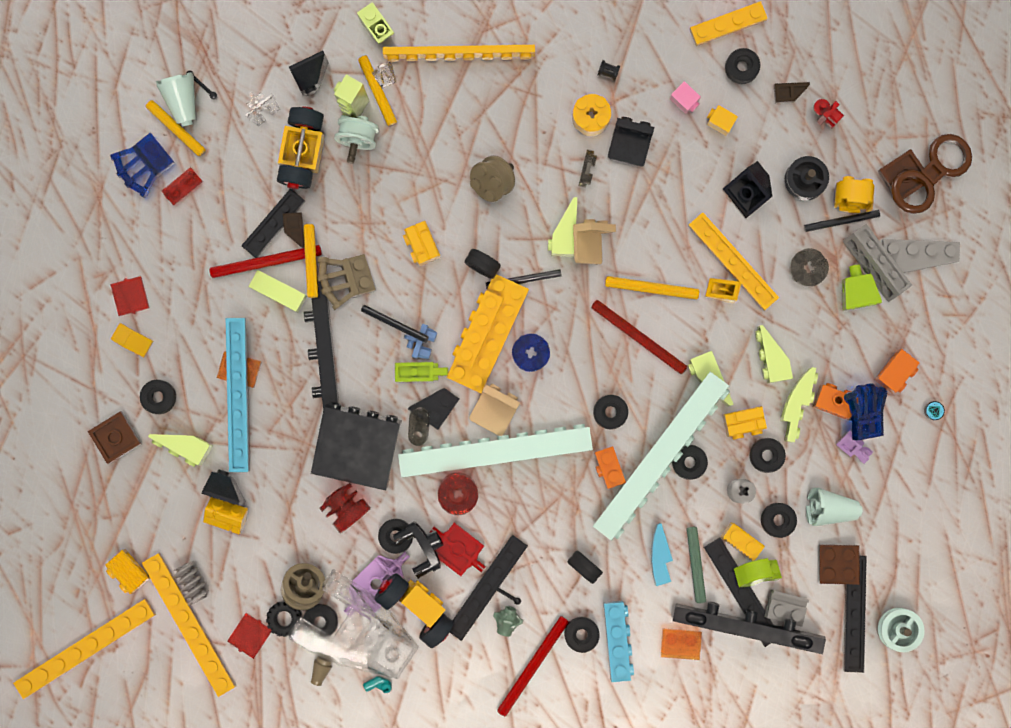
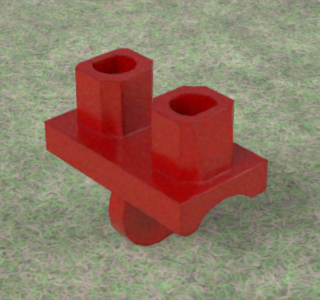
[813,99,844,129]

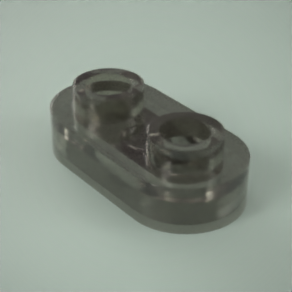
[578,149,597,188]
[408,407,430,446]

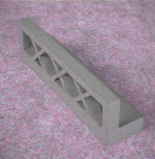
[843,224,912,302]

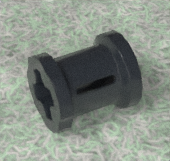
[597,60,620,82]

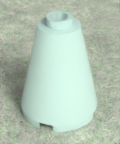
[156,72,196,127]
[806,488,863,526]

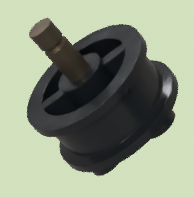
[784,156,829,201]

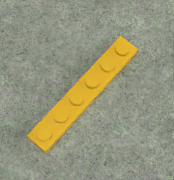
[688,212,779,311]

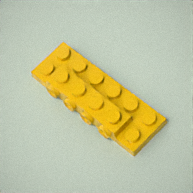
[446,274,529,393]

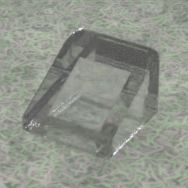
[372,61,396,89]

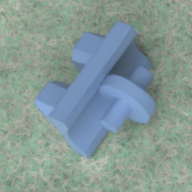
[404,324,437,359]

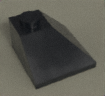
[289,50,329,96]
[723,161,773,218]
[201,469,246,505]

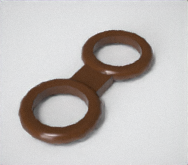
[891,134,973,214]

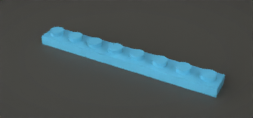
[225,318,249,472]

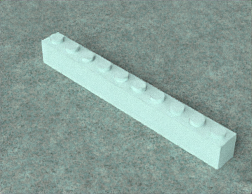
[593,372,730,541]
[398,424,593,478]

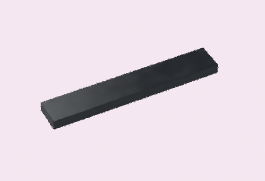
[449,535,528,641]
[703,537,774,647]
[844,555,867,673]

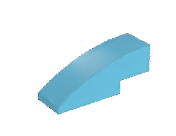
[651,523,673,586]

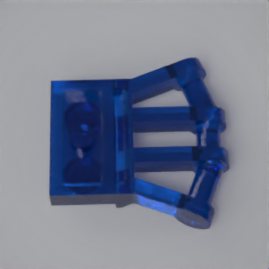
[110,132,175,198]
[844,383,887,441]

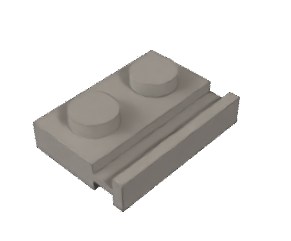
[764,590,809,627]

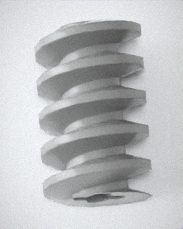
[727,479,756,504]
[173,561,209,606]

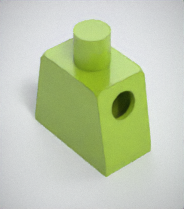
[842,264,882,311]

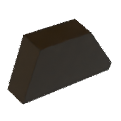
[774,82,810,104]
[282,212,305,248]

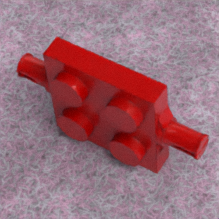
[429,522,486,576]

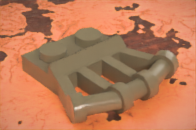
[317,254,376,311]

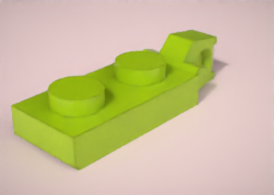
[395,362,448,382]

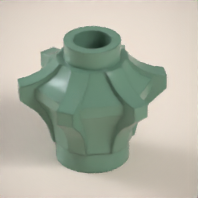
[493,606,523,637]

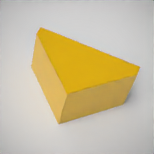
[705,278,742,304]
[111,323,153,358]

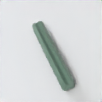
[687,527,706,603]

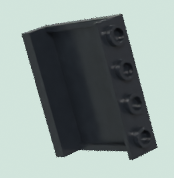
[310,402,402,491]

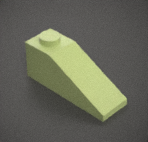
[548,197,577,257]
[687,351,734,406]

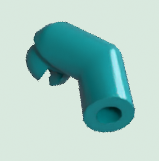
[363,676,392,693]

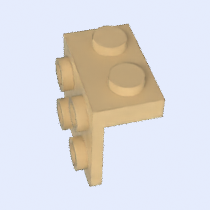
[573,219,616,265]
[469,383,520,436]

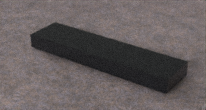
[241,189,306,258]

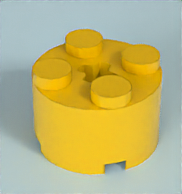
[572,94,611,136]
[834,176,875,213]

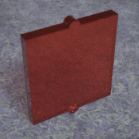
[110,276,150,317]
[227,613,271,659]

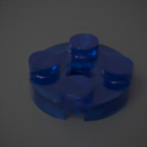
[512,334,550,372]

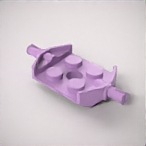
[344,551,410,617]

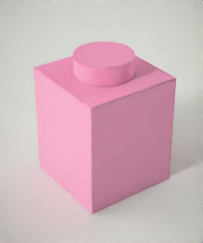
[670,81,701,114]

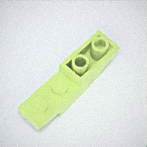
[780,367,818,443]

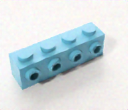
[603,601,634,682]

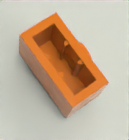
[874,349,920,394]
[812,383,860,420]
[594,446,626,489]

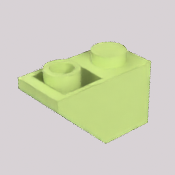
[357,2,394,44]

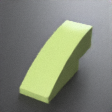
[248,270,307,313]

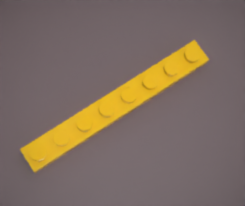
[383,45,535,62]
[142,553,236,697]
[13,599,156,699]

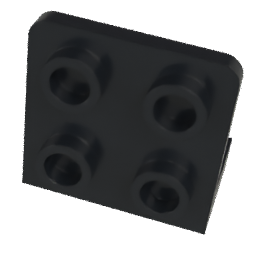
[608,116,655,167]

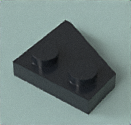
[408,388,460,430]

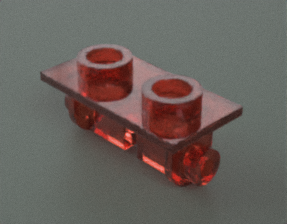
[162,167,203,206]

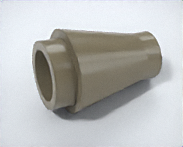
[311,655,332,686]

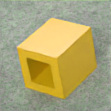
[707,105,738,136]

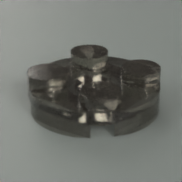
[789,248,829,287]

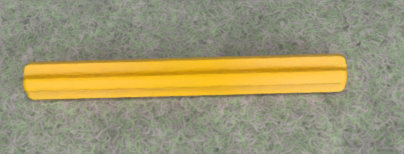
[605,276,700,299]

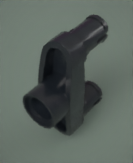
[393,521,444,579]

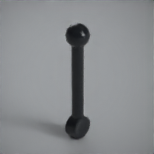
[186,70,217,100]
[497,588,521,605]

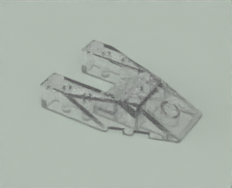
[289,569,419,679]

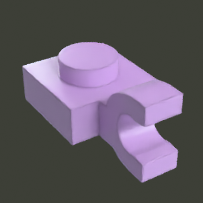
[836,430,873,464]

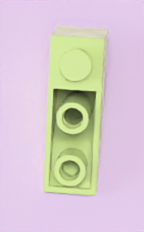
[755,325,793,384]
[148,434,213,467]

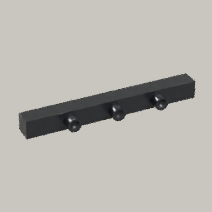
[304,279,339,409]
[673,602,826,655]

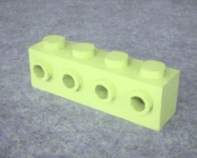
[334,74,369,118]

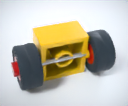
[277,106,325,190]
[374,573,454,648]

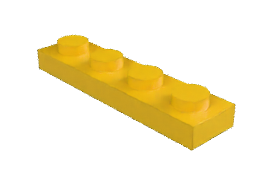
[690,1,768,46]

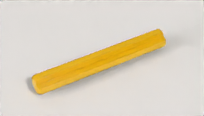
[358,55,397,126]
[145,100,205,156]
[304,224,318,298]

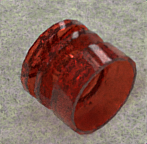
[438,472,478,515]
[319,483,371,534]

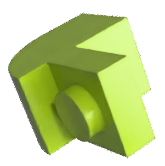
[734,558,782,587]

